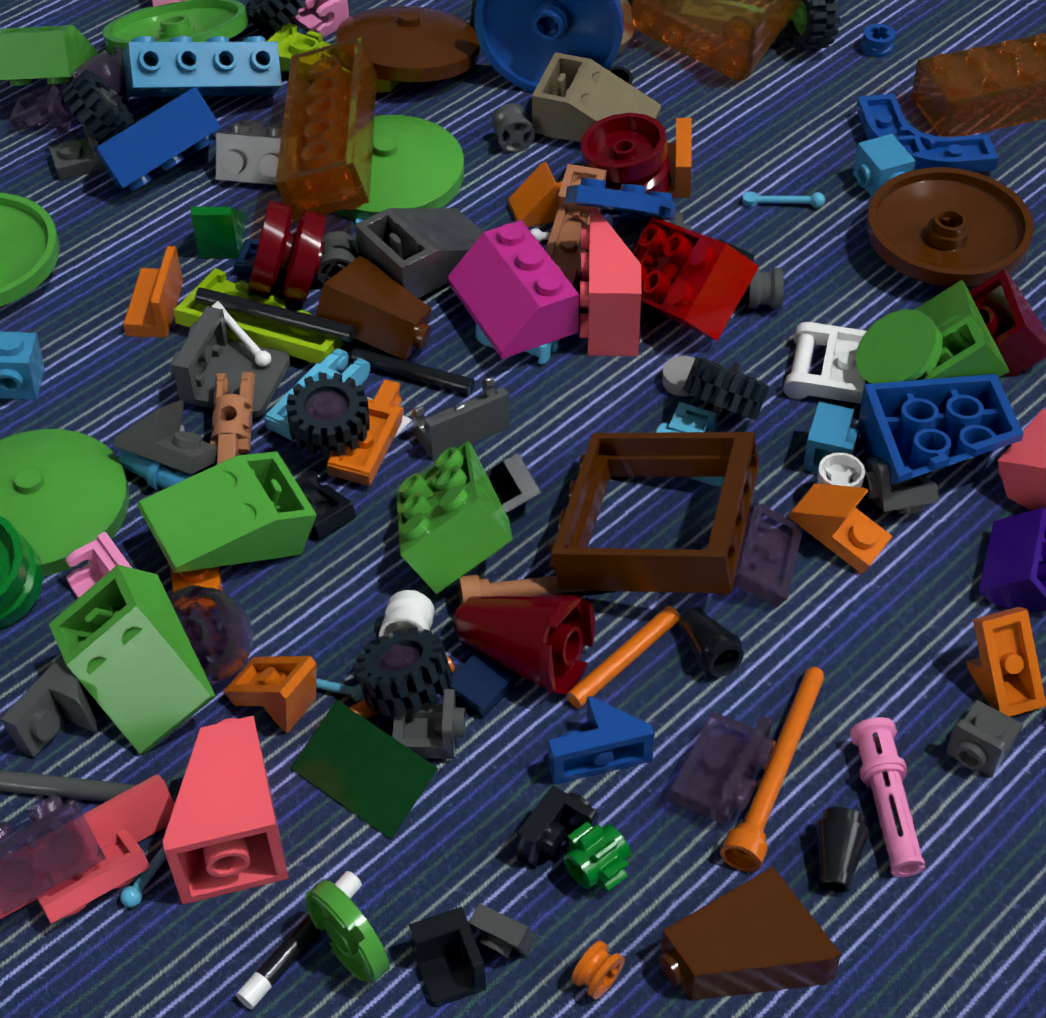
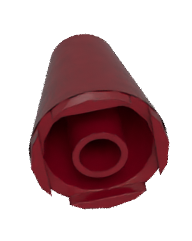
[453,595,595,694]

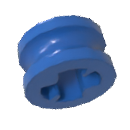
[861,23,896,58]

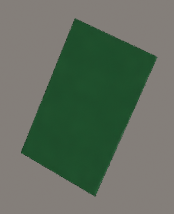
[291,700,438,839]

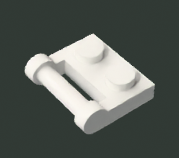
[783,322,867,404]

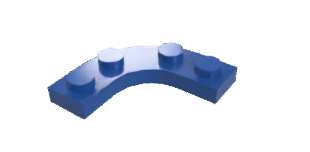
[856,93,999,173]
[565,178,676,221]

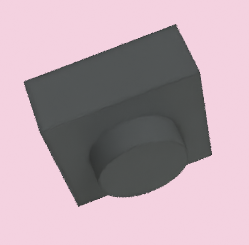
[469,903,537,958]

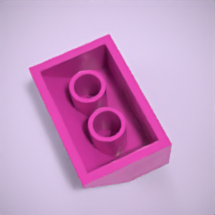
[447,220,579,359]

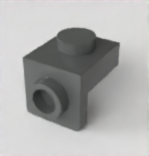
[863,457,939,514]
[392,689,466,759]

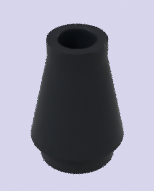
[679,607,744,677]
[816,807,870,893]

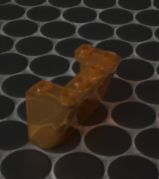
[631,0,802,81]

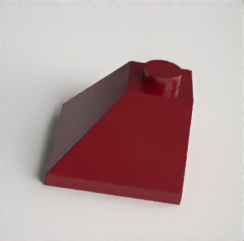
[969,269,1046,376]

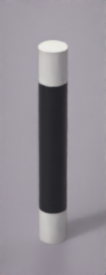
[236,871,362,1009]

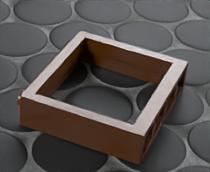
[548,432,760,594]

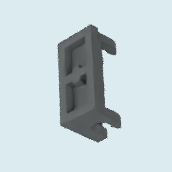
[412,376,510,460]

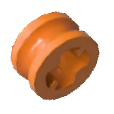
[571,940,625,1000]

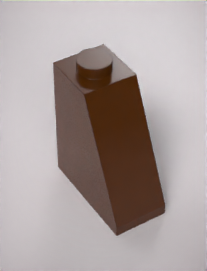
[316,256,432,360]
[658,867,841,1001]

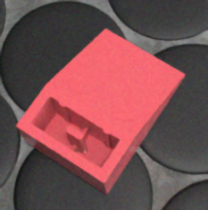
[580,207,642,356]

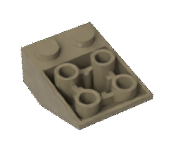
[532,52,661,143]

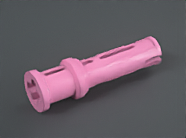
[850,717,925,877]

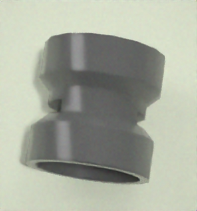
[317,231,358,284]

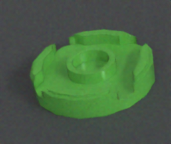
[856,309,943,384]
[304,879,390,983]

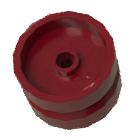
[581,113,672,194]
[248,200,327,304]

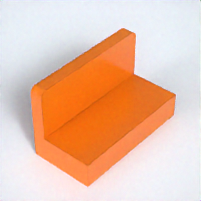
[667,118,692,198]
[123,246,184,338]

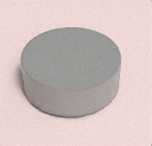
[662,356,695,397]

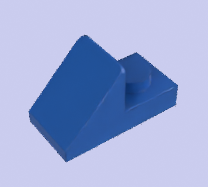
[548,696,655,785]

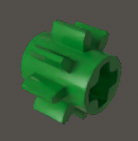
[563,822,631,892]

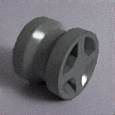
[492,103,535,153]
[746,268,784,309]

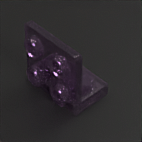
[0,795,106,915]

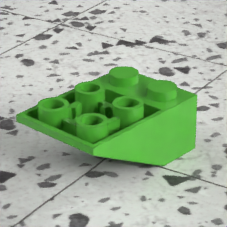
[0,25,100,86]
[915,280,1009,380]
[396,441,513,594]
[137,451,317,573]
[49,565,216,755]

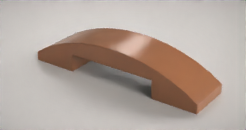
[545,164,607,290]

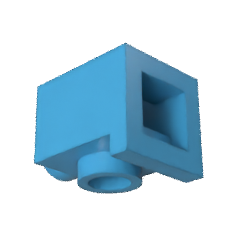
[803,402,859,473]

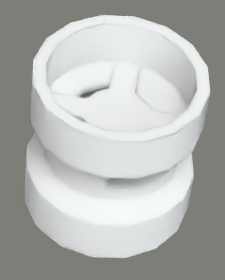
[817,453,865,508]
[379,590,434,639]

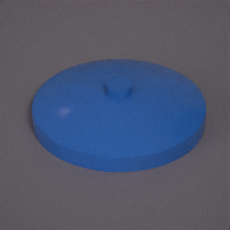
[474,0,624,92]

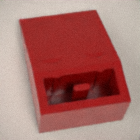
[632,216,759,341]

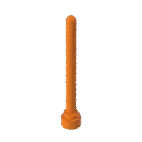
[720,667,824,872]

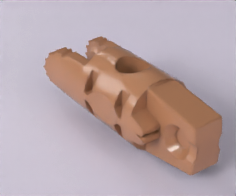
[210,372,255,464]

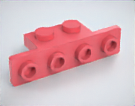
[0,775,175,924]

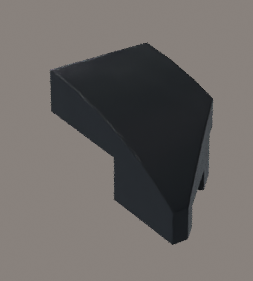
[296,471,356,540]

